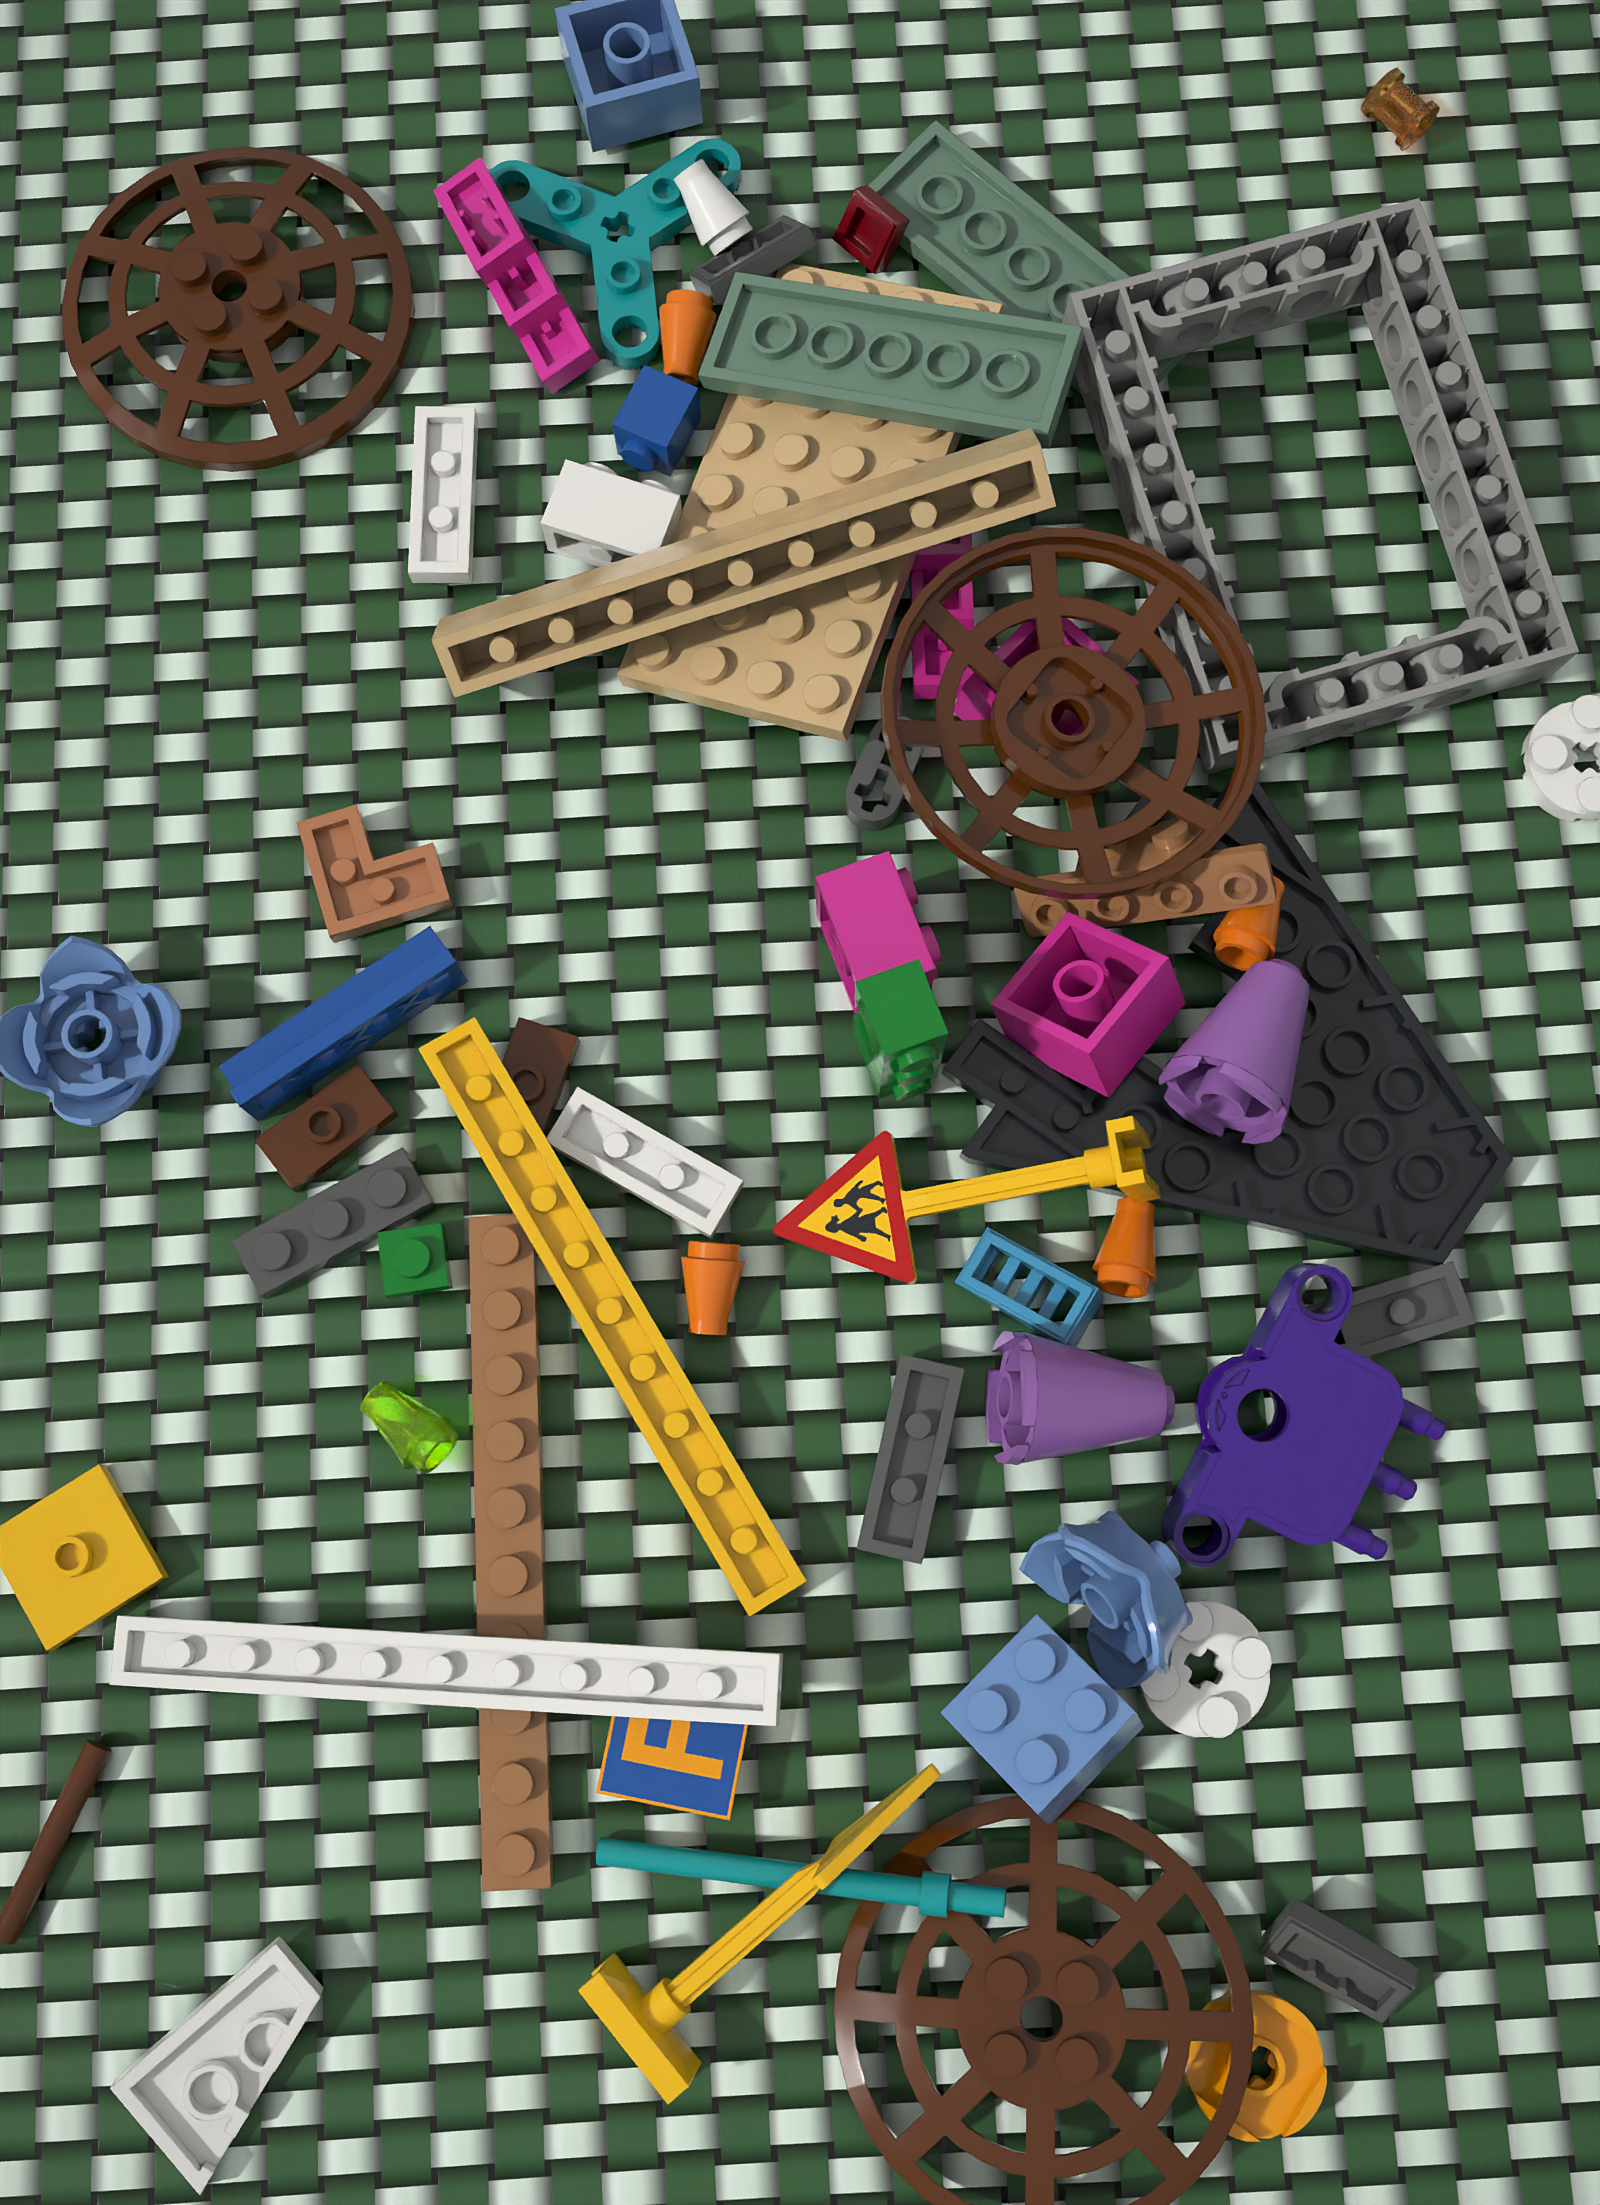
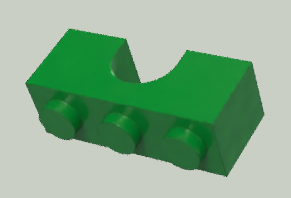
[852,959,948,1101]

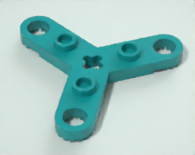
[490,139,741,370]

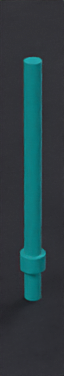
[596,1837,1007,1918]

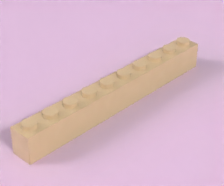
[431,428,1056,698]

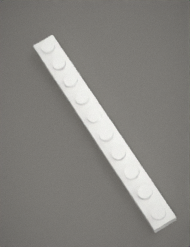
[109,1615,783,1726]

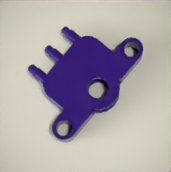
[1161,1263,1446,1567]

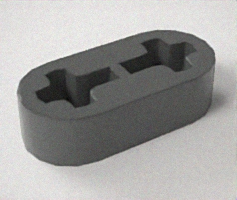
[845,715,923,831]

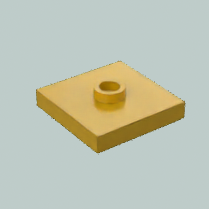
[0,1464,169,1651]

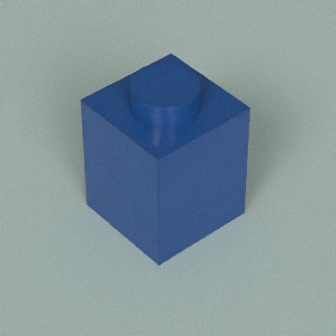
[612,365,701,477]

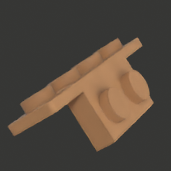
[1014,819,1277,938]

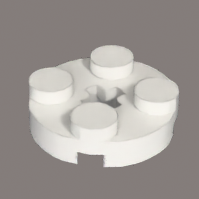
[1521,695,1600,822]
[1138,1600,1272,1738]

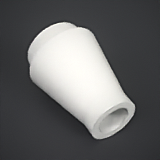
[673,159,753,256]

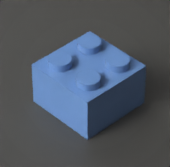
[555,0,703,152]
[941,1614,1144,1826]

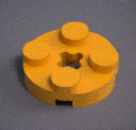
[1184,1989,1327,2142]

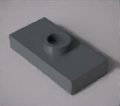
[689,215,817,305]
[1258,1898,1419,2023]

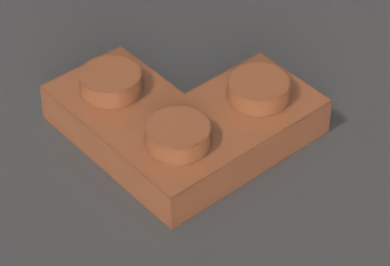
[297,804,454,943]

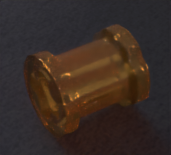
[1360,67,1440,151]

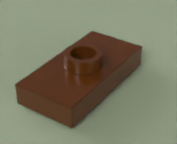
[502,1017,580,1136]
[254,1063,398,1193]

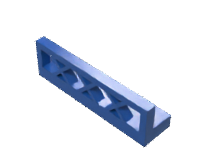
[219,926,468,1122]

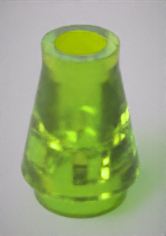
[360,1381,458,1474]

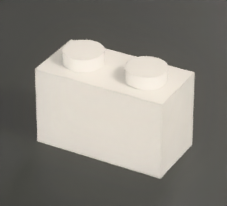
[541,459,682,567]

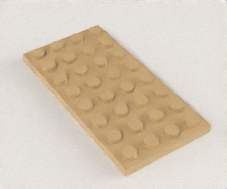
[617,263,1004,742]

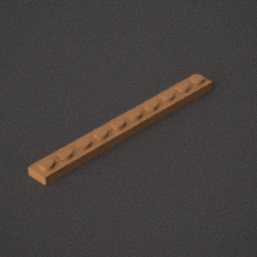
[469,1215,554,1892]

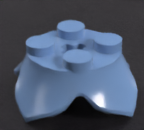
[0,935,182,1127]
[1019,1511,1193,1690]

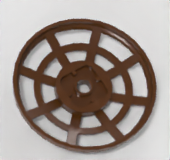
[62,147,415,472]
[880,528,1266,900]
[834,1796,1254,2205]

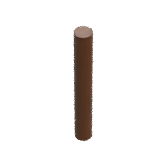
[0,1740,112,1945]

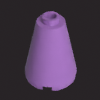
[1159,959,1310,1144]
[985,1331,1175,1465]

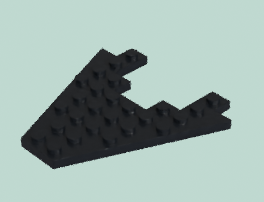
[942,775,1513,1266]

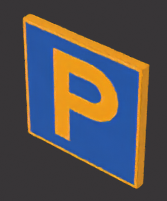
[596,1716,748,1821]

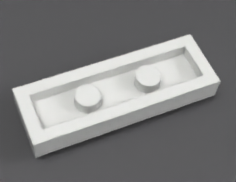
[408,406,478,583]
[546,1087,744,1239]

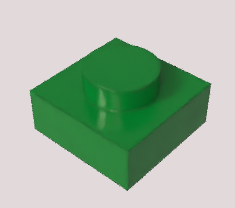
[377,1223,453,1299]

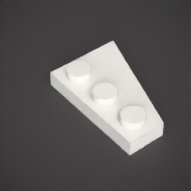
[110,1936,323,2195]

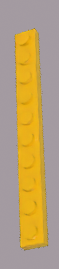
[418,1017,806,1617]

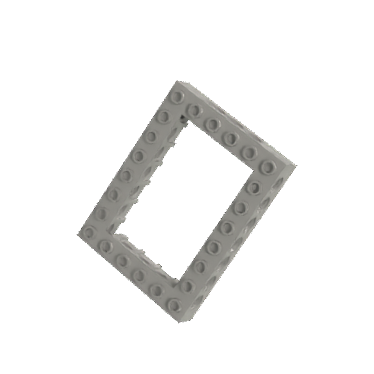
[1062,198,1579,775]

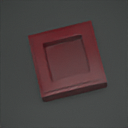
[833,184,910,274]

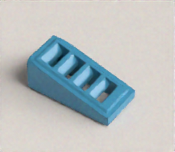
[955,1227,1104,1347]

